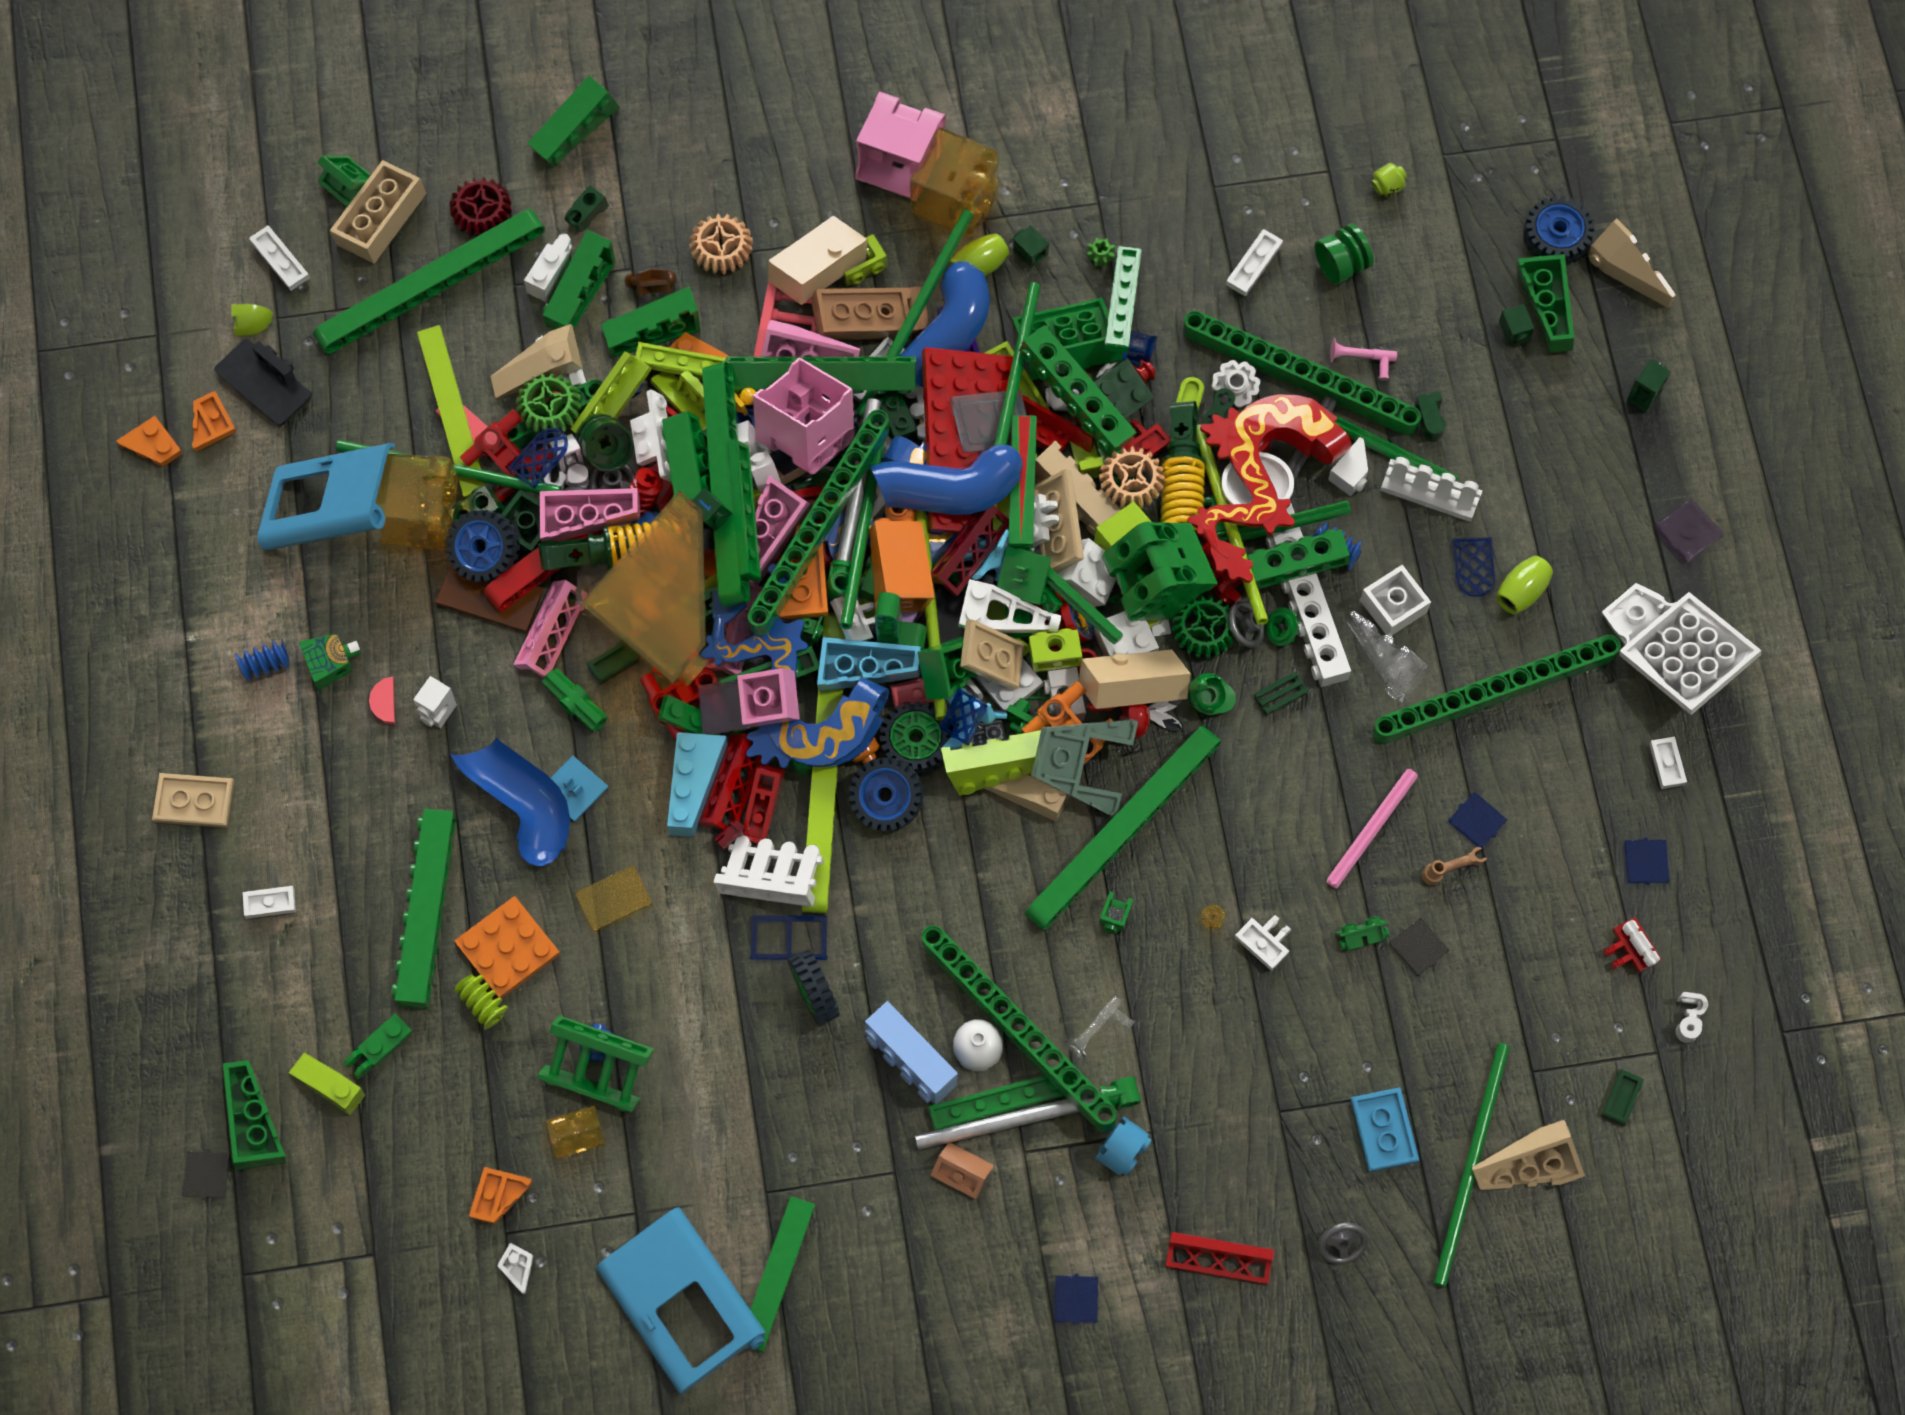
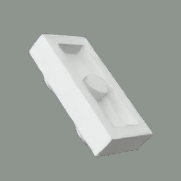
[1649,736,1687,789]
[243,886,296,919]

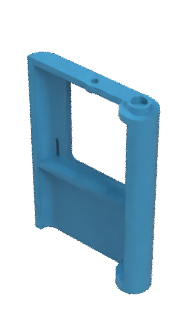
[257,443,395,551]
[596,1208,766,1396]

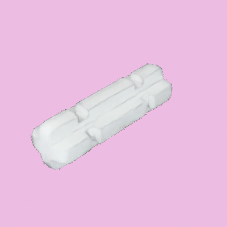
[1622,920,1660,967]

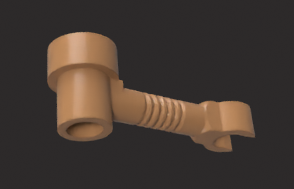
[1421,847,1487,886]

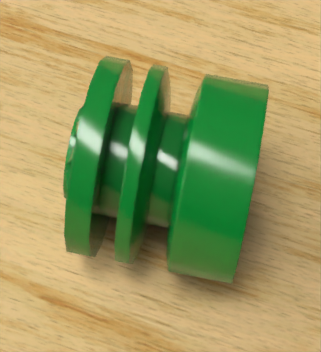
[1314,223,1374,285]

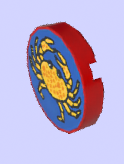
[1061,599,1094,643]

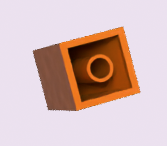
[869,518,934,612]

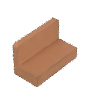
[930,1143,993,1199]

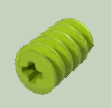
[454,974,508,1030]

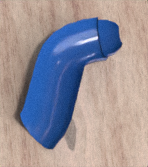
[899,261,990,387]
[869,444,1023,515]
[449,737,570,866]

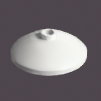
[1222,452,1294,504]

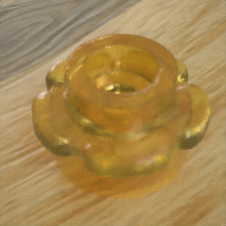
[1201,904,1226,928]

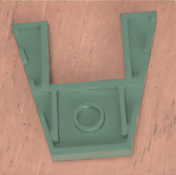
[1031,720,1138,817]

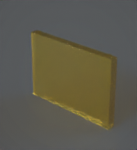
[575,865,652,932]

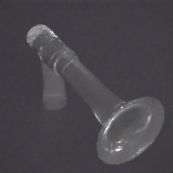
[1065,996,1135,1059]

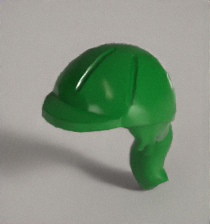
[1188,673,1236,715]

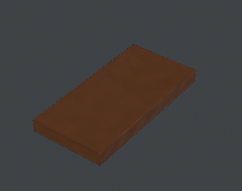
[436,563,544,634]

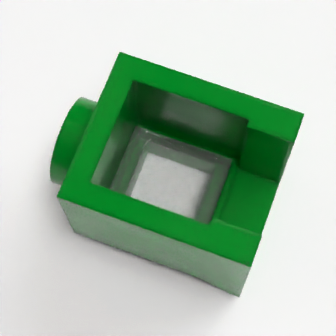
[1099,891,1133,934]

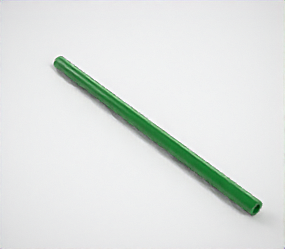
[857,209,974,419]
[994,282,1041,446]
[840,426,885,630]
[336,440,562,494]
[1433,1043,1510,1288]

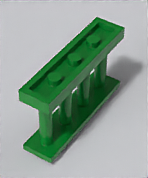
[537,1015,654,1112]

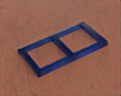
[750,915,828,960]

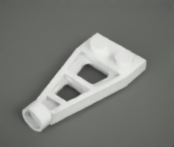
[958,579,1061,633]

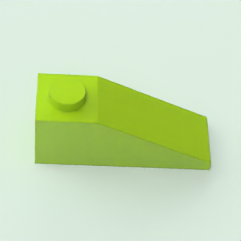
[289,1053,365,1116]

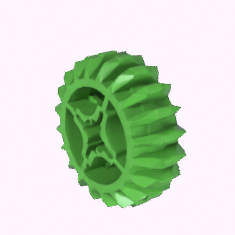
[516,372,581,436]

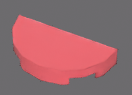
[369,676,395,725]

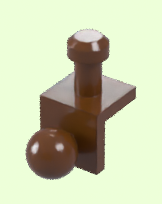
[625,268,677,296]

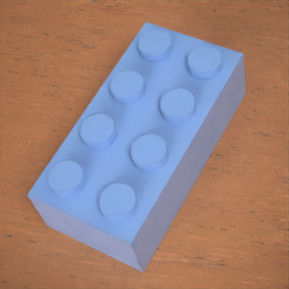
[865,1001,958,1105]

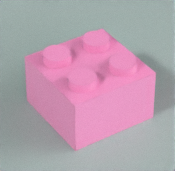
[737,668,800,727]

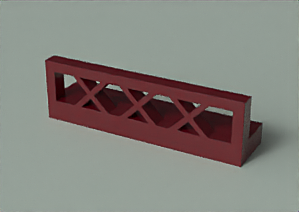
[931,505,1009,596]

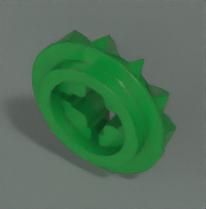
[1265,607,1301,646]

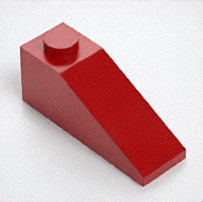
[743,764,785,844]

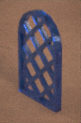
[508,428,568,489]
[1453,537,1496,597]

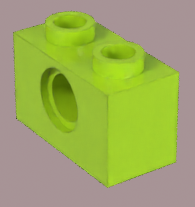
[1029,628,1082,672]

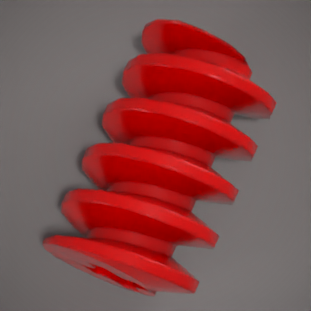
[628,467,664,517]

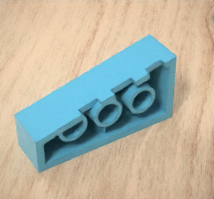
[817,637,921,692]
[667,732,728,837]

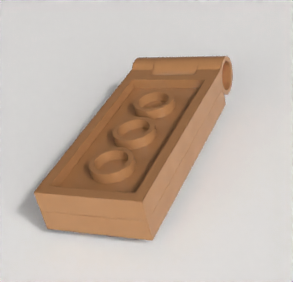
[811,287,930,340]

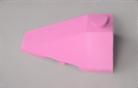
[761,320,860,357]

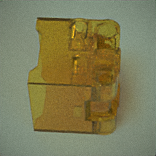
[910,127,999,238]
[375,453,459,550]

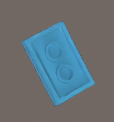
[1350,1087,1419,1173]

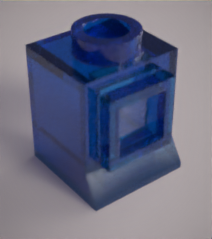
[1123,330,1158,364]

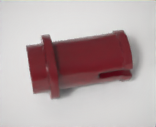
[714,819,746,850]

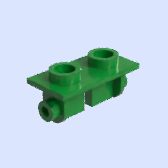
[801,616,824,647]
[1335,916,1390,951]

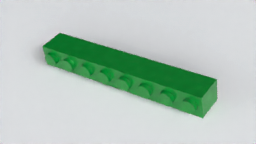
[725,357,917,394]
[392,809,457,1010]

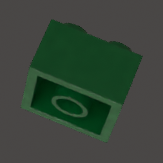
[501,489,542,556]

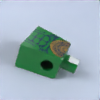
[299,634,362,691]

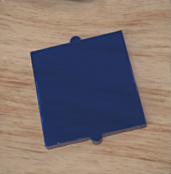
[1448,792,1508,848]
[1624,838,1670,885]
[1054,1274,1098,1325]

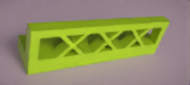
[571,351,652,442]

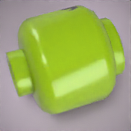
[1371,163,1407,198]

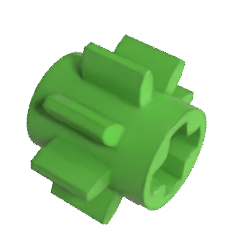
[1087,238,1115,267]

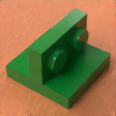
[317,155,371,207]

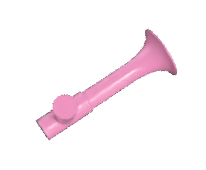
[1330,338,1397,381]

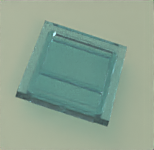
[950,390,1027,452]

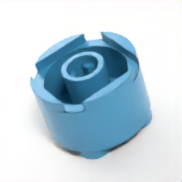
[1094,1116,1151,1176]

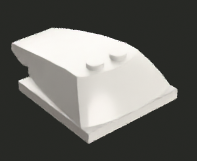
[1602,583,1761,715]

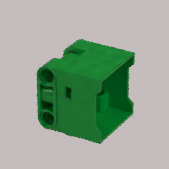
[1101,521,1218,621]

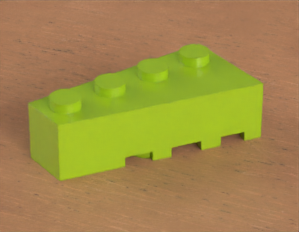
[941,730,1041,796]

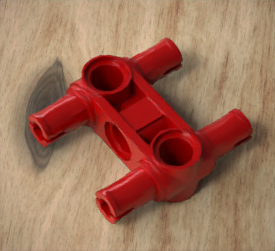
[460,409,555,502]
[640,650,730,741]

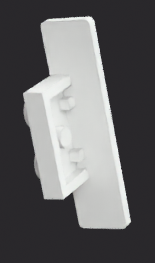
[630,390,671,482]

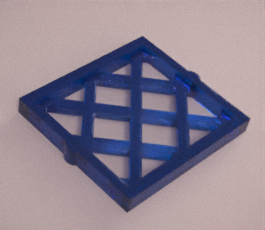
[940,689,988,746]

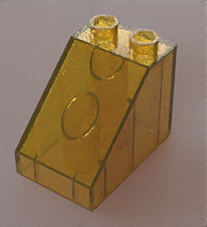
[580,490,708,687]

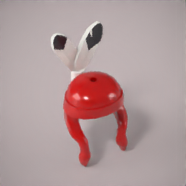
[1086,700,1182,739]

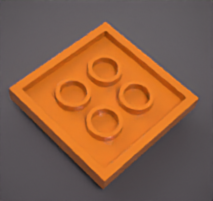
[454,896,560,999]

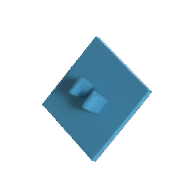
[539,756,609,822]

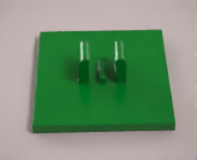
[997,547,1052,605]

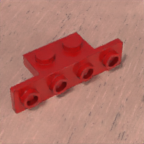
[1016,393,1095,453]

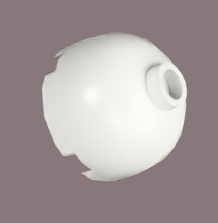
[953,1020,1003,1071]

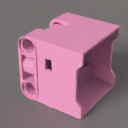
[855,92,946,201]
[753,357,855,474]

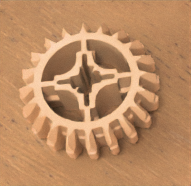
[690,213,753,275]
[1099,446,1165,509]

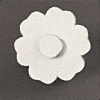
[1212,360,1260,409]

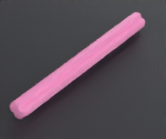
[1327,769,1418,888]

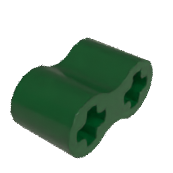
[1202,388,1235,424]

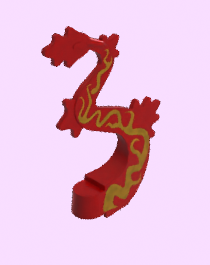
[1187,394,1351,583]

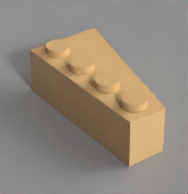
[1035,441,1122,536]

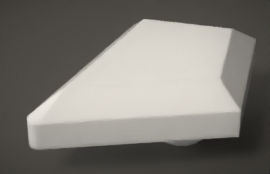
[497,1243,533,1294]

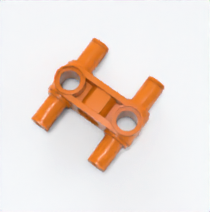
[1022,681,1112,764]

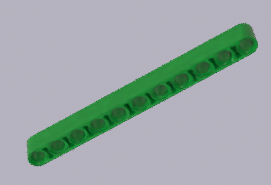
[313,209,545,354]
[1183,311,1421,435]
[702,361,750,608]
[748,410,889,636]
[1372,635,1621,744]
[1025,725,1222,931]
[922,925,1117,1132]

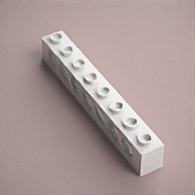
[1266,504,1351,687]

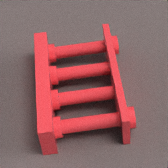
[754,282,817,357]

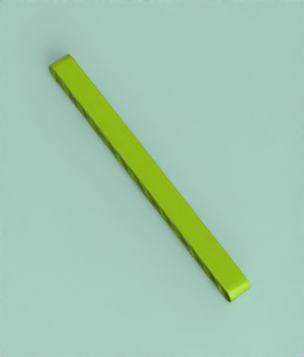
[802,612,846,914]

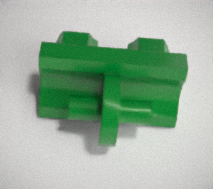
[1006,698,1051,735]

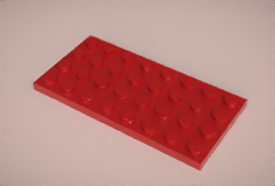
[922,347,1016,537]

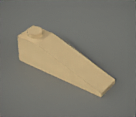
[1588,219,1676,308]

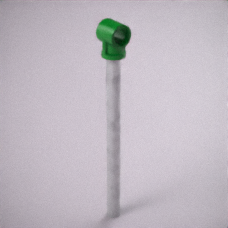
[826,399,881,601]
[915,1077,1141,1150]

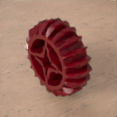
[449,176,512,237]

